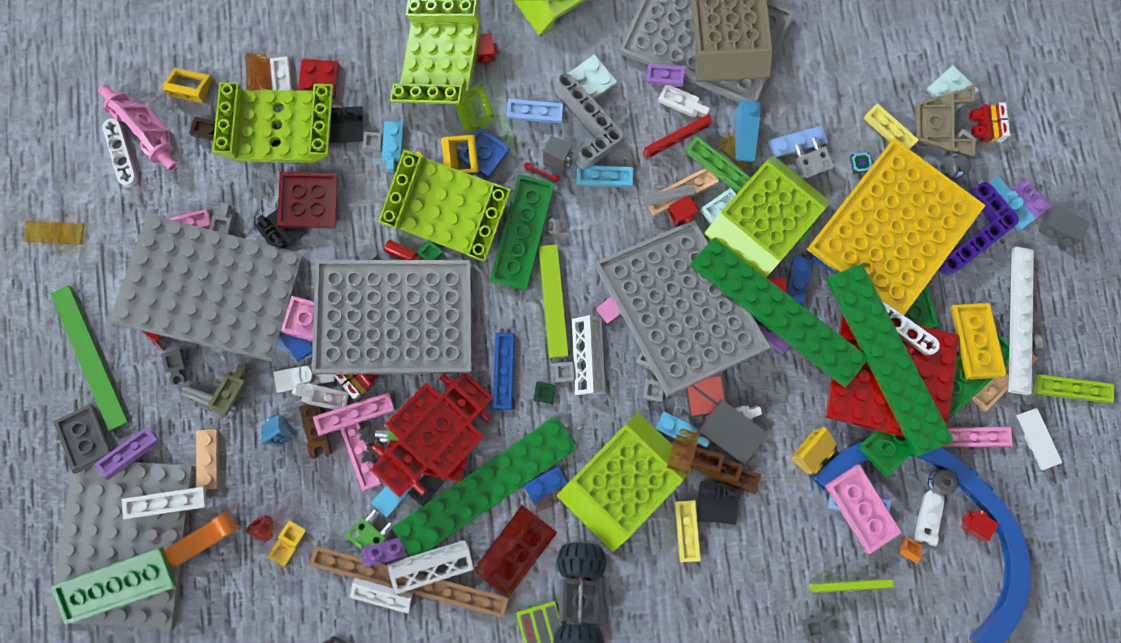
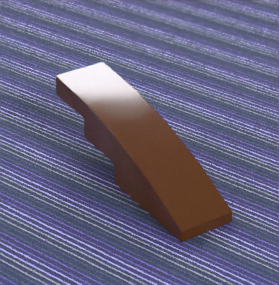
[681,444,761,494]

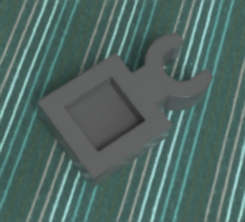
[161,349,187,385]
[801,615,840,641]

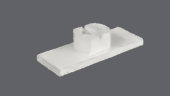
[274,364,335,393]
[1016,408,1062,470]

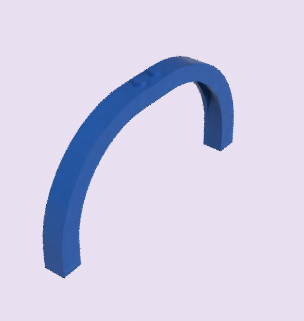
[810,440,1030,643]

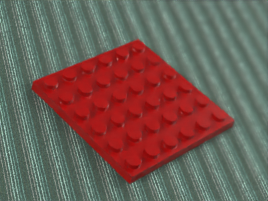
[825,313,959,447]

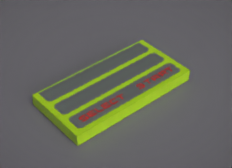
[516,601,561,643]

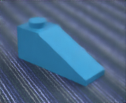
[735,100,760,162]
[261,415,295,447]

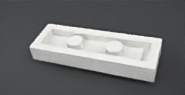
[350,578,413,613]

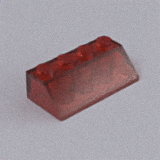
[473,505,557,597]

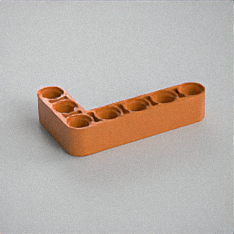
[165,510,240,569]

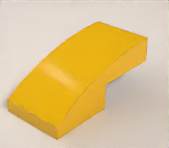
[267,521,306,568]

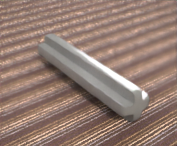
[640,184,695,207]
[181,386,238,415]

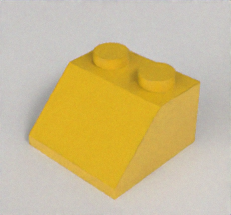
[790,427,837,474]

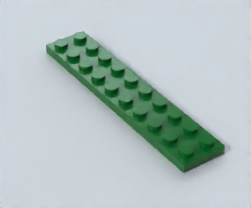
[690,238,867,388]
[826,264,954,458]
[857,332,1010,477]
[392,416,578,557]

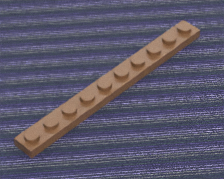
[309,545,509,618]

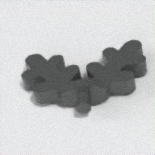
[356,427,383,464]

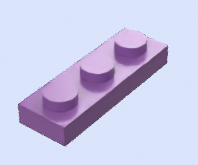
[94,427,159,481]

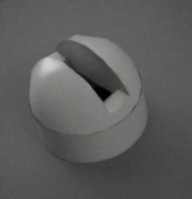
[548,219,563,234]

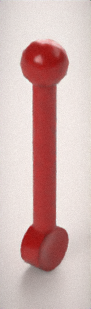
[524,162,560,182]

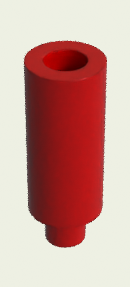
[384,239,422,260]

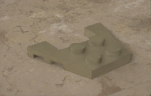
[915,85,975,157]

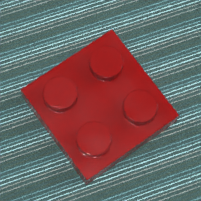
[297,58,340,98]

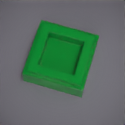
[417,240,444,260]

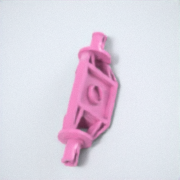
[98,84,179,171]

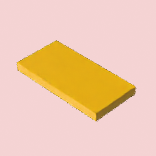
[950,303,1007,380]

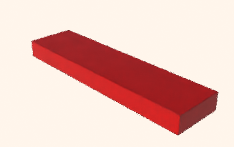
[643,114,712,159]

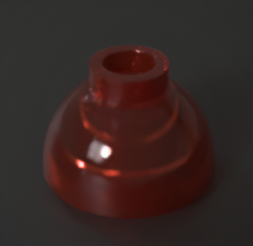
[246,515,274,542]

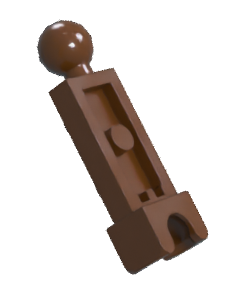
[299,396,332,459]

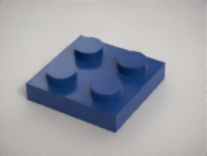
[458,127,510,179]

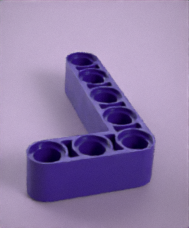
[939,182,1019,275]

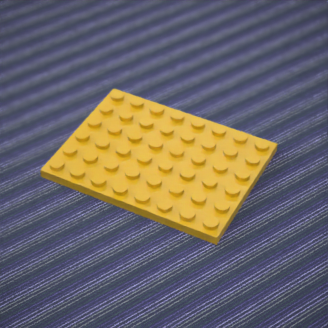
[807,138,985,316]

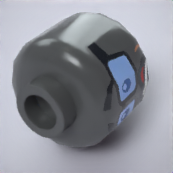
[940,153,970,179]
[927,469,958,495]

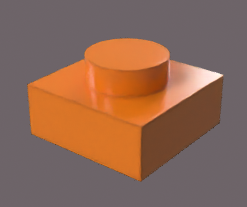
[899,536,923,563]

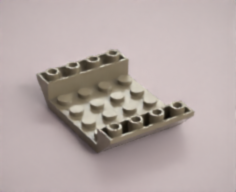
[691,0,772,82]

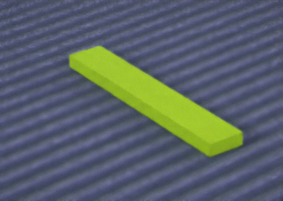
[539,245,568,359]

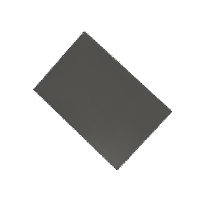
[698,399,768,464]
[53,404,111,474]

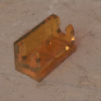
[246,53,272,90]
[667,429,700,474]

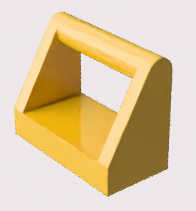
[162,68,212,104]
[441,135,479,174]

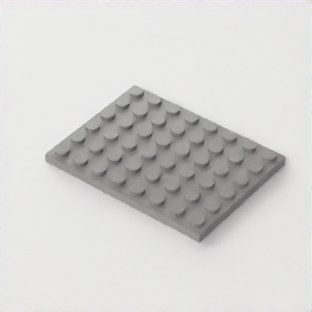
[619,0,794,102]
[109,213,303,362]
[594,220,771,397]
[312,260,471,375]
[49,462,194,629]

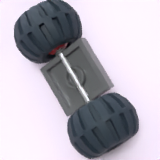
[553,542,607,643]

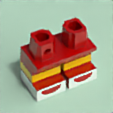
[969,102,1010,142]
[333,374,379,401]

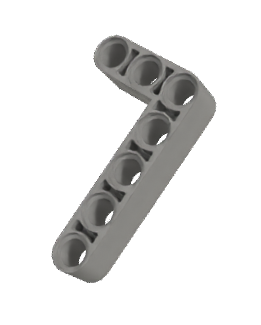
[555,73,623,169]

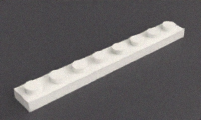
[1008,247,1034,395]

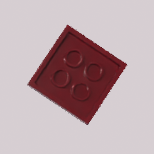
[277,172,338,229]

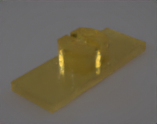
[23,221,84,245]

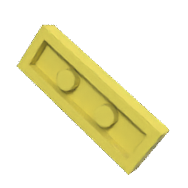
[863,103,919,149]
[675,500,701,562]

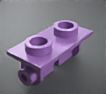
[362,538,406,567]

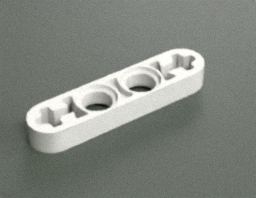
[103,119,138,188]
[882,302,939,355]

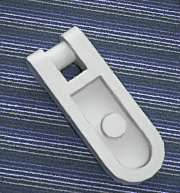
[914,490,944,546]

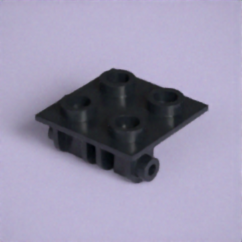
[329,106,363,143]
[255,209,307,249]
[697,481,741,525]

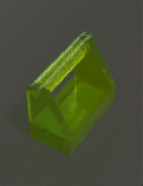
[455,84,495,132]

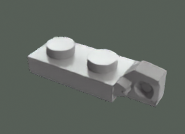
[209,203,234,235]

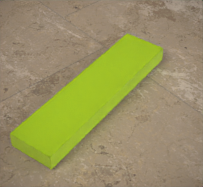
[1034,374,1115,404]
[808,578,894,593]

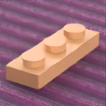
[196,429,219,490]

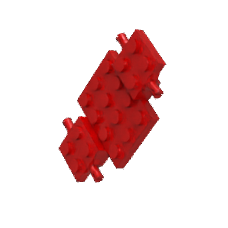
[370,372,493,498]

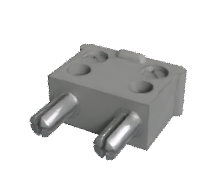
[794,137,835,180]

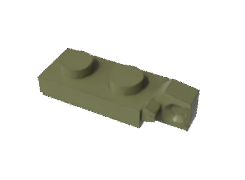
[207,364,248,417]

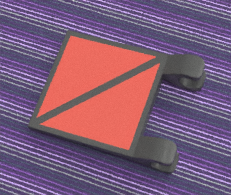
[685,372,727,418]

